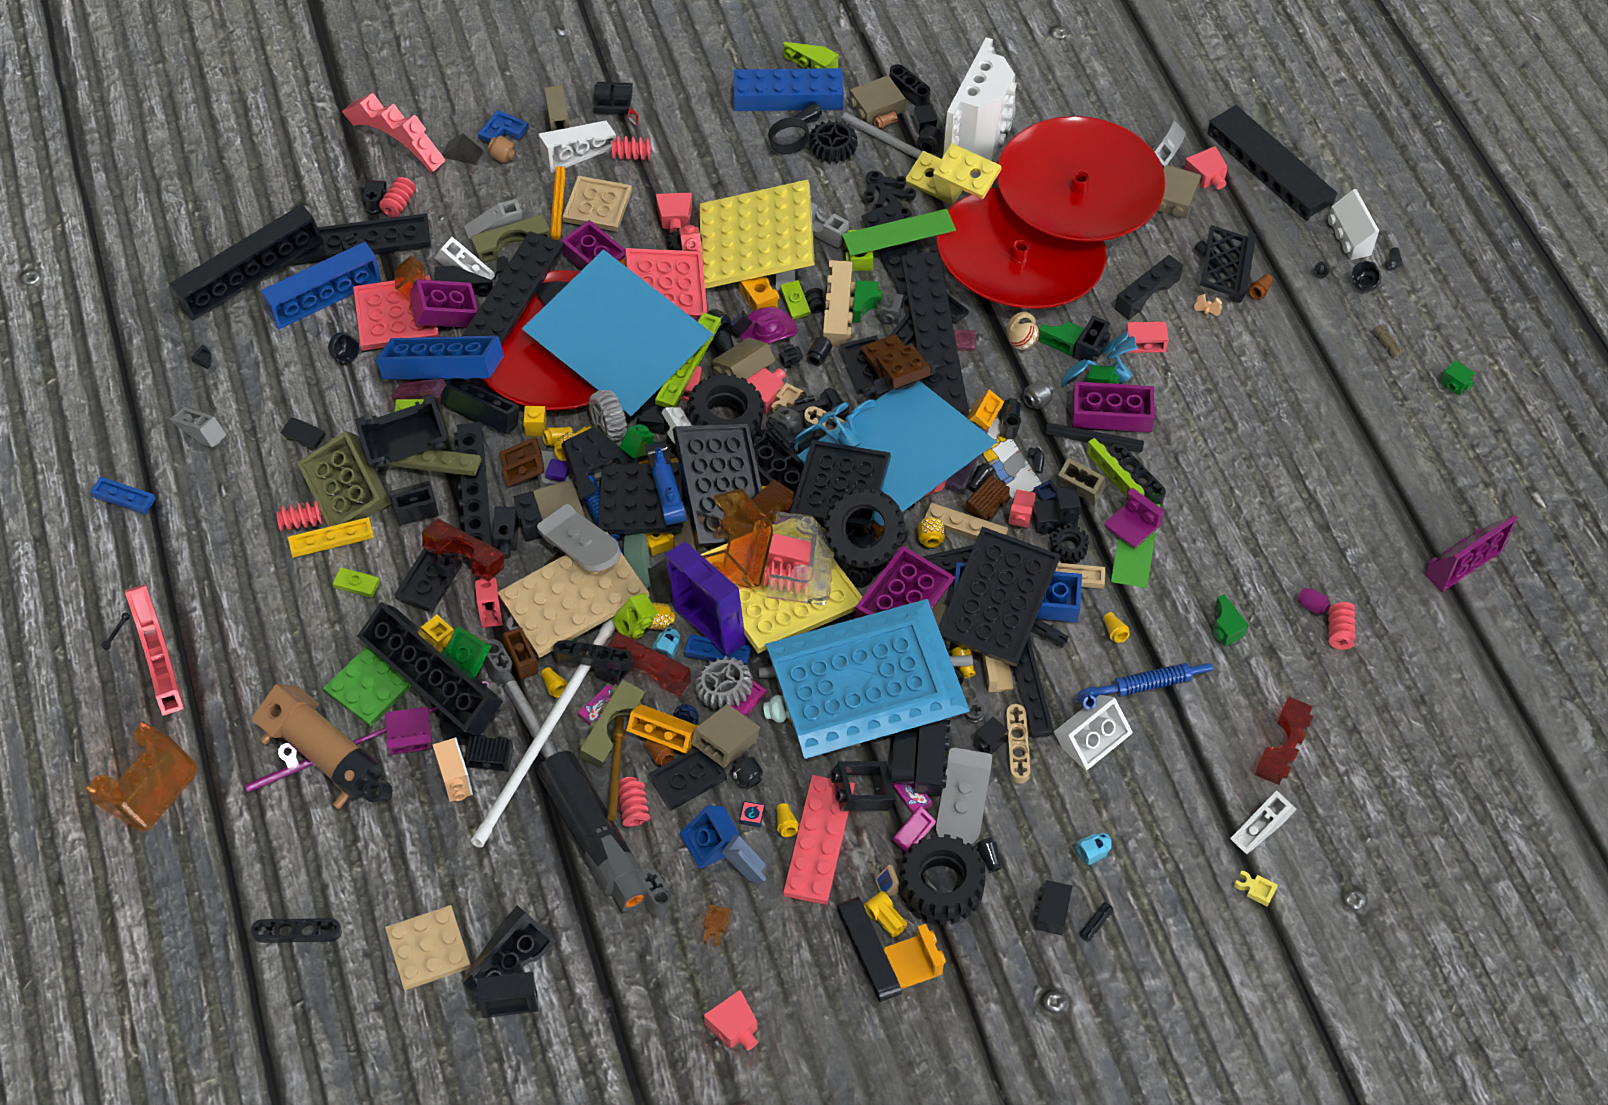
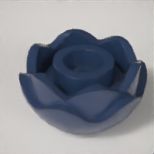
[673,704,699,725]

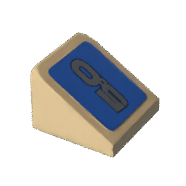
[876,865,900,896]

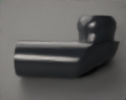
[1384,247,1402,271]
[1028,447,1045,473]

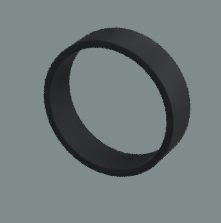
[768,117,810,154]

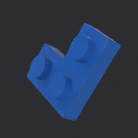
[478,110,529,143]

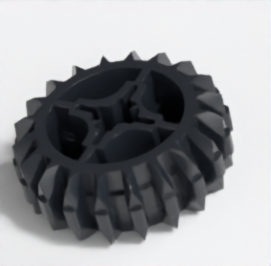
[809,120,858,164]

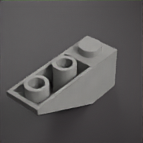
[464,199,523,241]

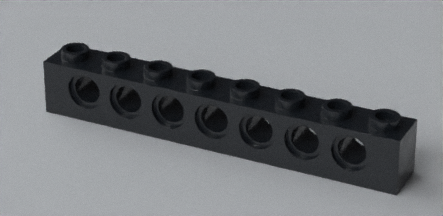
[454,422,494,569]

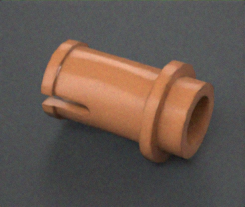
[873,111,898,129]

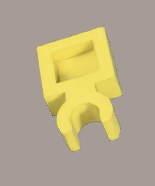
[1234,871,1278,907]

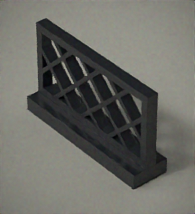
[1200,225,1256,303]

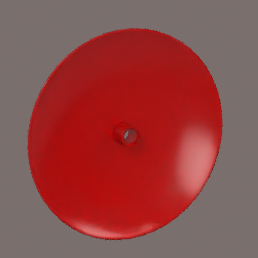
[997,116,1165,242]
[937,187,1106,309]
[483,270,599,410]

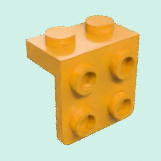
[884,924,946,989]

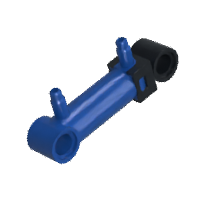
[645,440,687,526]

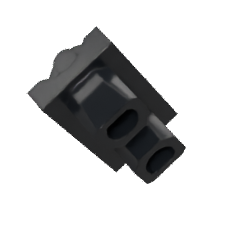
[790,391,826,425]

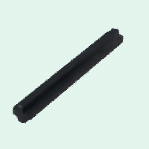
[1045,423,1144,452]

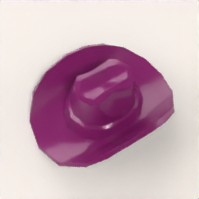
[741,307,798,345]

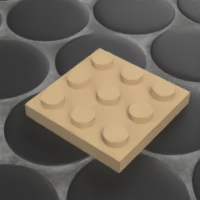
[563,176,632,232]
[385,905,471,991]

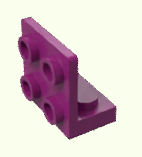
[1104,488,1164,549]
[385,707,433,755]

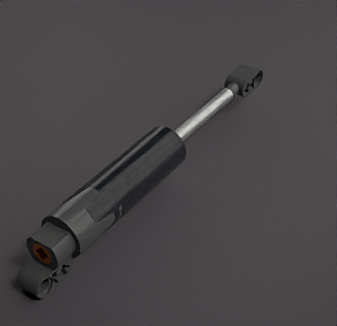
[483,639,671,917]

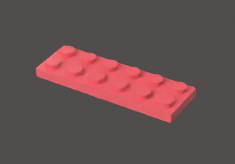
[783,775,855,905]

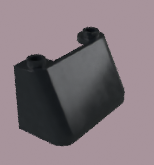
[354,394,448,470]

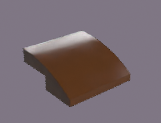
[499,437,544,488]

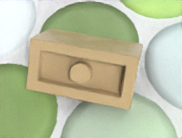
[982,654,1014,693]

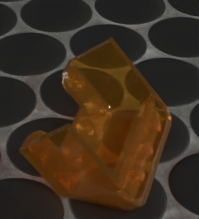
[86,721,198,832]

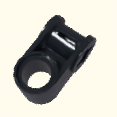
[363,180,387,215]

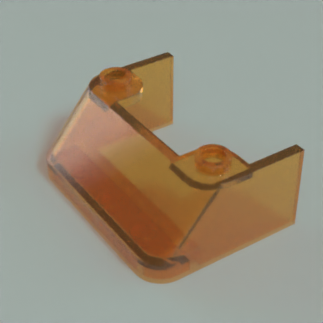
[703,488,773,588]

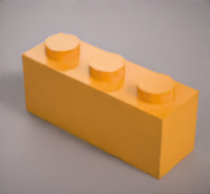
[626,704,698,753]

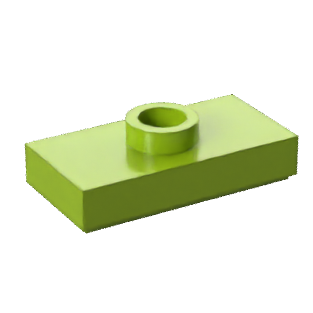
[780,280,811,320]
[332,567,380,598]

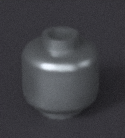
[1023,380,1053,409]

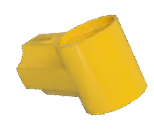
[863,891,907,938]

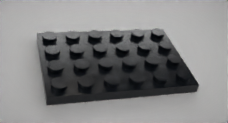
[672,424,770,546]
[939,526,1061,667]

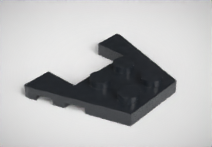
[561,426,640,501]

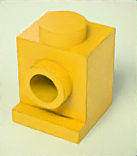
[646,533,675,556]
[421,614,454,648]

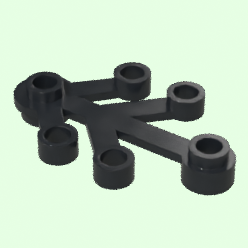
[863,170,916,219]

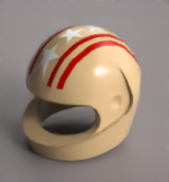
[1006,312,1039,350]

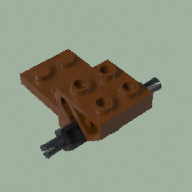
[861,334,946,396]

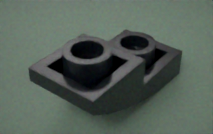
[280,417,326,449]

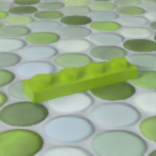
[1086,438,1145,497]

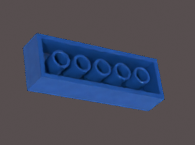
[734,68,843,111]
[261,242,381,330]
[376,336,504,380]
[953,562,1082,623]

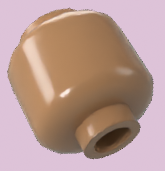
[487,135,516,163]

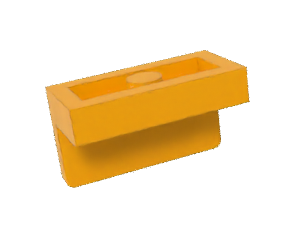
[967,389,1004,431]

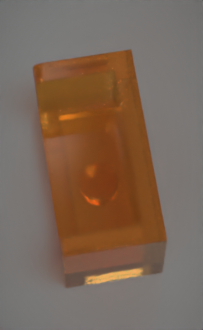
[395,255,425,299]

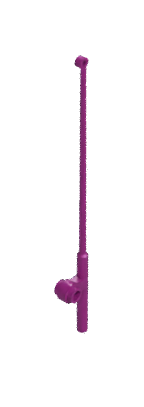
[245,681,490,792]

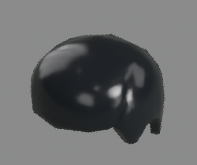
[1352,260,1382,292]
[328,332,360,363]

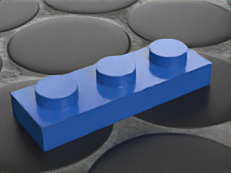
[90,476,156,515]
[684,634,751,665]

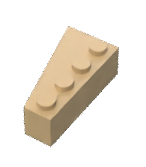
[823,260,855,346]

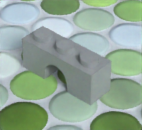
[811,202,849,248]

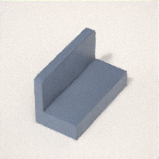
[722,835,766,883]

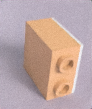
[433,738,473,802]

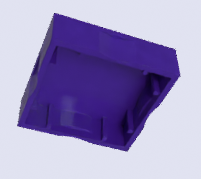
[665,541,746,656]

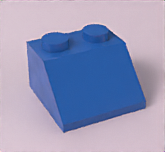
[680,806,742,869]

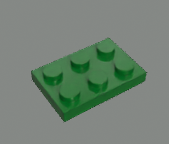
[445,626,492,677]

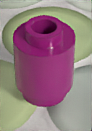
[1297,587,1330,616]

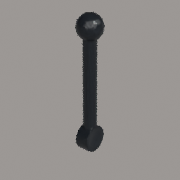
[102,612,130,650]

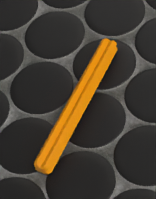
[550,166,566,241]

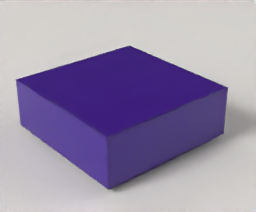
[545,459,571,482]

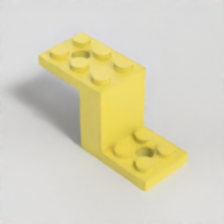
[906,143,1002,205]

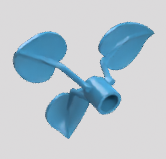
[1061,331,1138,388]
[794,399,878,450]

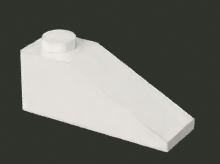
[435,237,495,280]
[1230,790,1297,854]

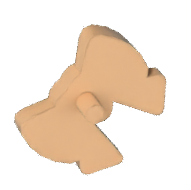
[1194,294,1222,316]

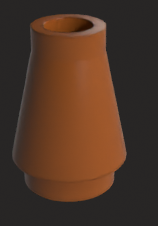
[1249,274,1273,299]
[644,739,674,766]

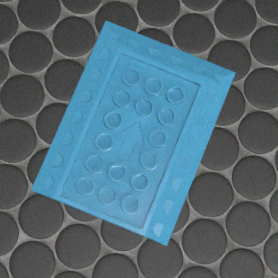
[522,250,713,416]
[797,380,997,527]
[765,599,970,759]

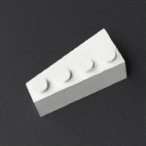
[538,121,616,174]

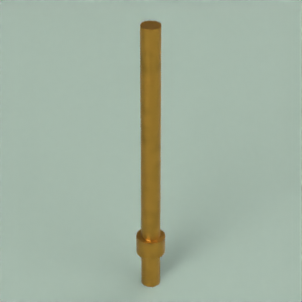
[607,716,625,821]

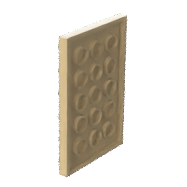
[498,532,649,658]

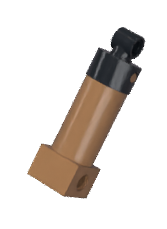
[251,684,393,809]

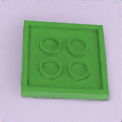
[323,646,412,727]

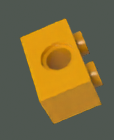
[739,276,779,311]

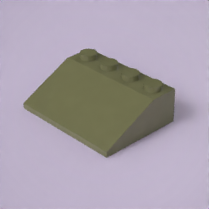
[297,431,391,527]

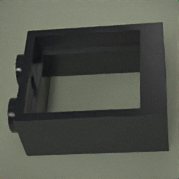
[830,761,897,811]
[473,972,539,1018]

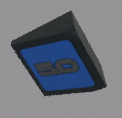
[730,311,753,336]

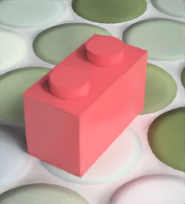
[1126,321,1169,353]
[766,533,814,572]

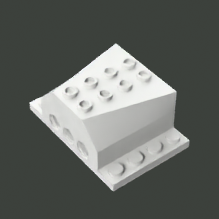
[943,37,1017,161]

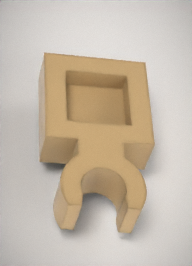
[771,383,803,413]

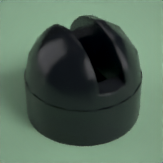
[1314,262,1330,278]

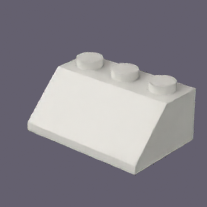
[1328,189,1379,260]
[1054,695,1133,770]

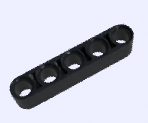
[837,896,902,1003]

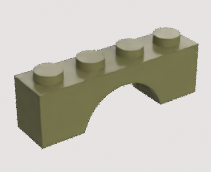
[471,214,551,263]
[578,679,645,769]

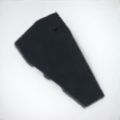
[462,906,556,991]

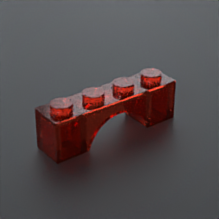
[422,518,505,582]
[607,632,691,697]
[1255,696,1314,785]

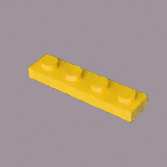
[288,517,374,558]

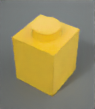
[524,406,547,436]

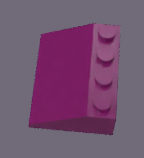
[1425,515,1518,592]
[855,545,955,618]

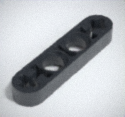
[1108,444,1166,504]
[553,640,634,671]
[251,918,342,943]

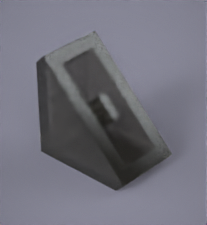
[442,133,483,165]

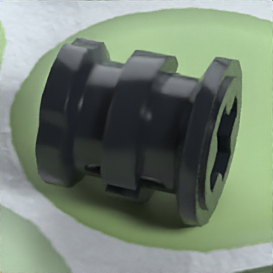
[804,288,826,314]

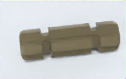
[1373,325,1402,358]

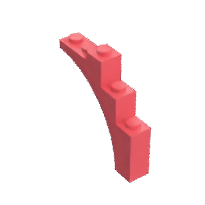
[342,92,446,173]
[125,584,184,716]

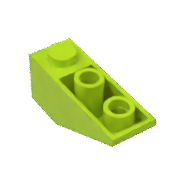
[783,42,839,69]

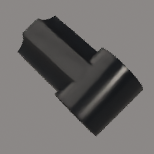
[820,387,850,426]
[1000,398,1021,439]

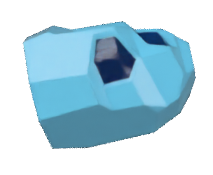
[652,627,680,661]
[1075,833,1112,865]

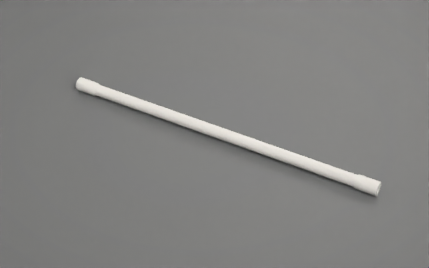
[471,617,616,847]

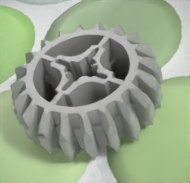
[589,389,627,443]
[695,656,753,710]

